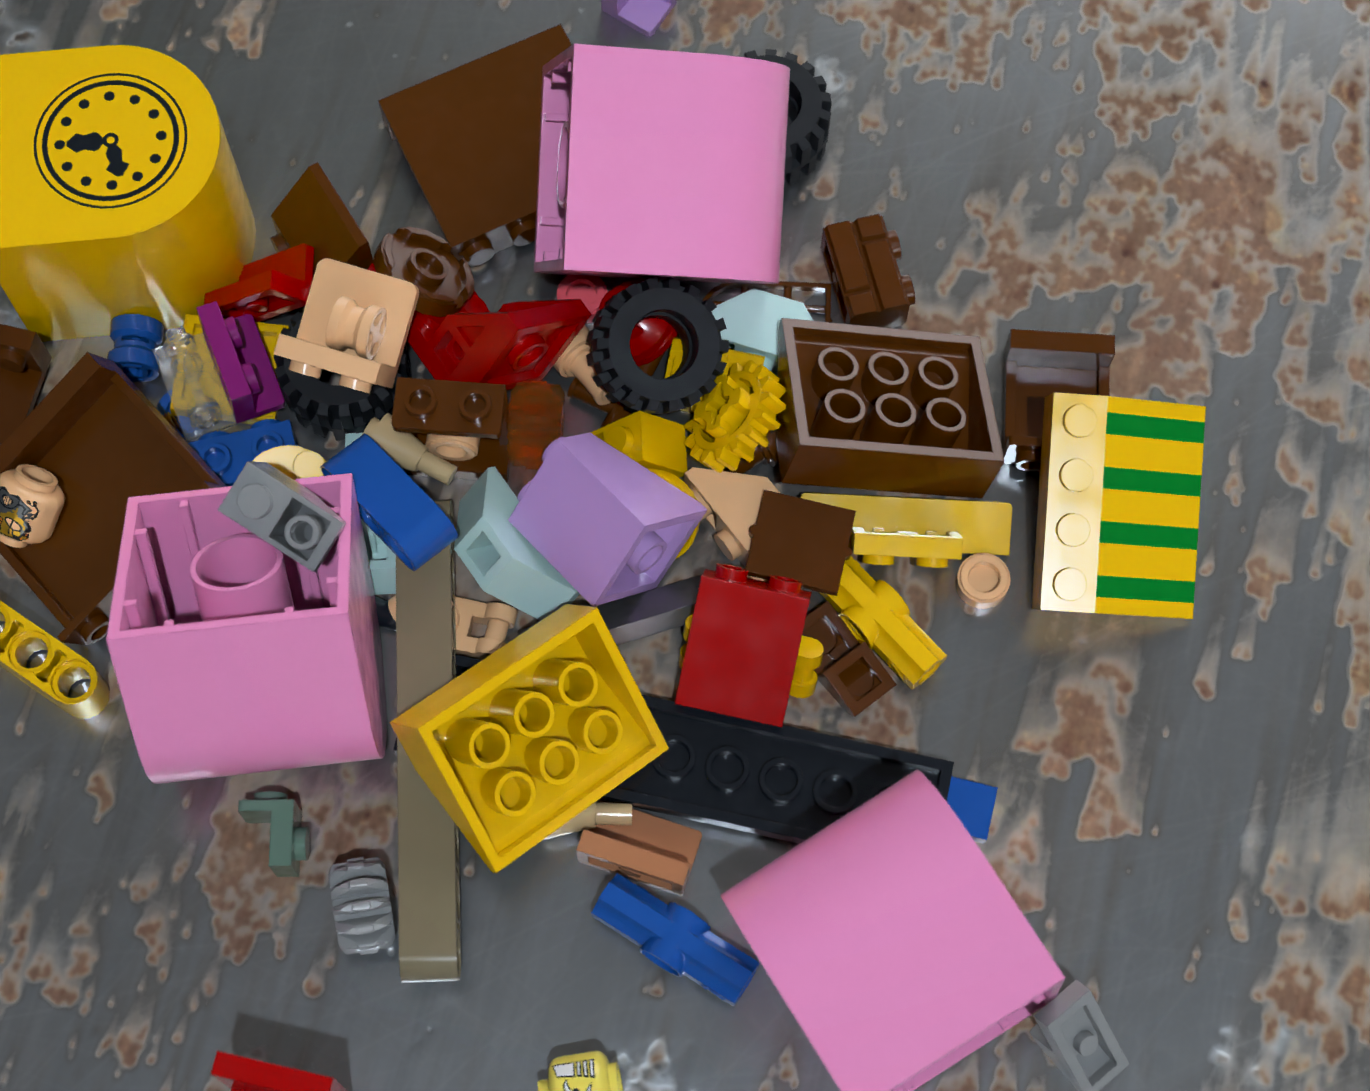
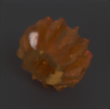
[507,380,565,470]

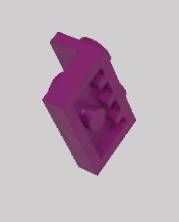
[196,301,285,424]

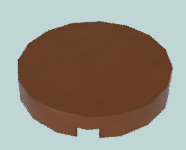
[373,227,475,317]

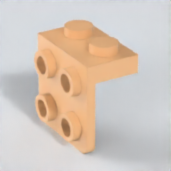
[274,258,419,394]

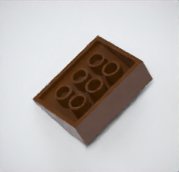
[776,318,1005,499]

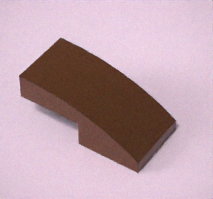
[802,600,897,718]

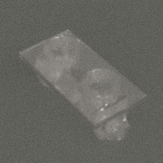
[152,327,237,442]

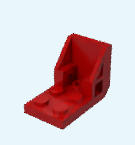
[367,263,592,390]

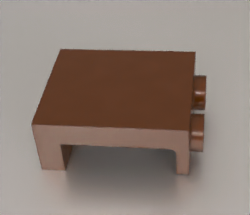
[1002,329,1115,472]
[391,377,513,482]

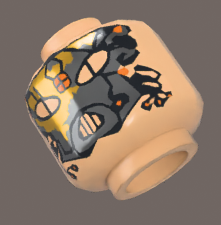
[0,464,65,548]

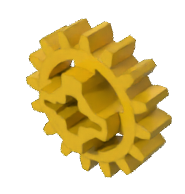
[684,360,786,473]

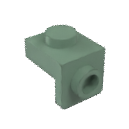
[238,791,310,877]

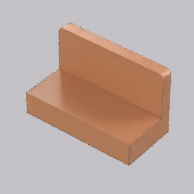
[576,800,702,896]

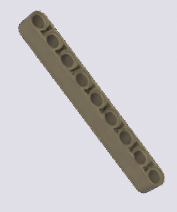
[396,500,461,983]

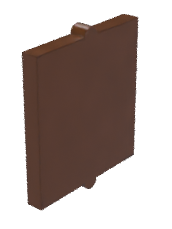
[746,490,856,596]

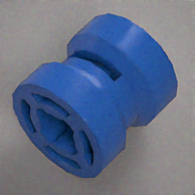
[107,314,164,382]

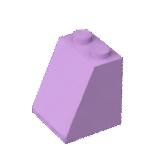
[508,432,707,607]

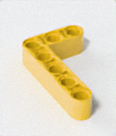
[0,600,110,719]

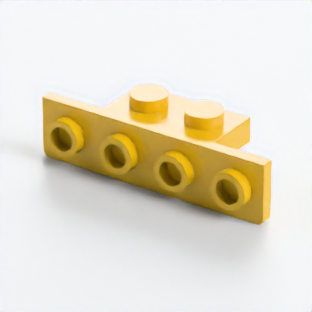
[800,492,1012,568]

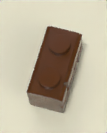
[821,214,915,328]

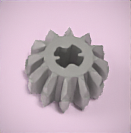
[328,857,396,955]

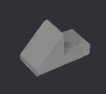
[1030,979,1130,1091]

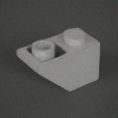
[218,461,347,572]

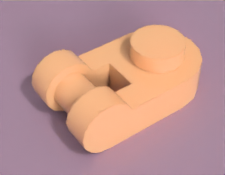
[455,597,518,660]

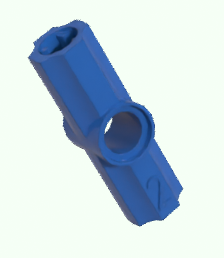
[591,873,760,1006]

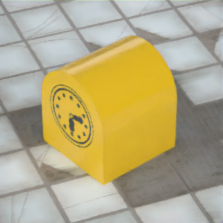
[0,45,256,342]

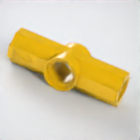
[819,556,947,690]

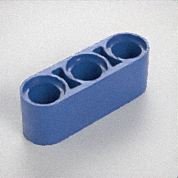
[320,434,459,571]

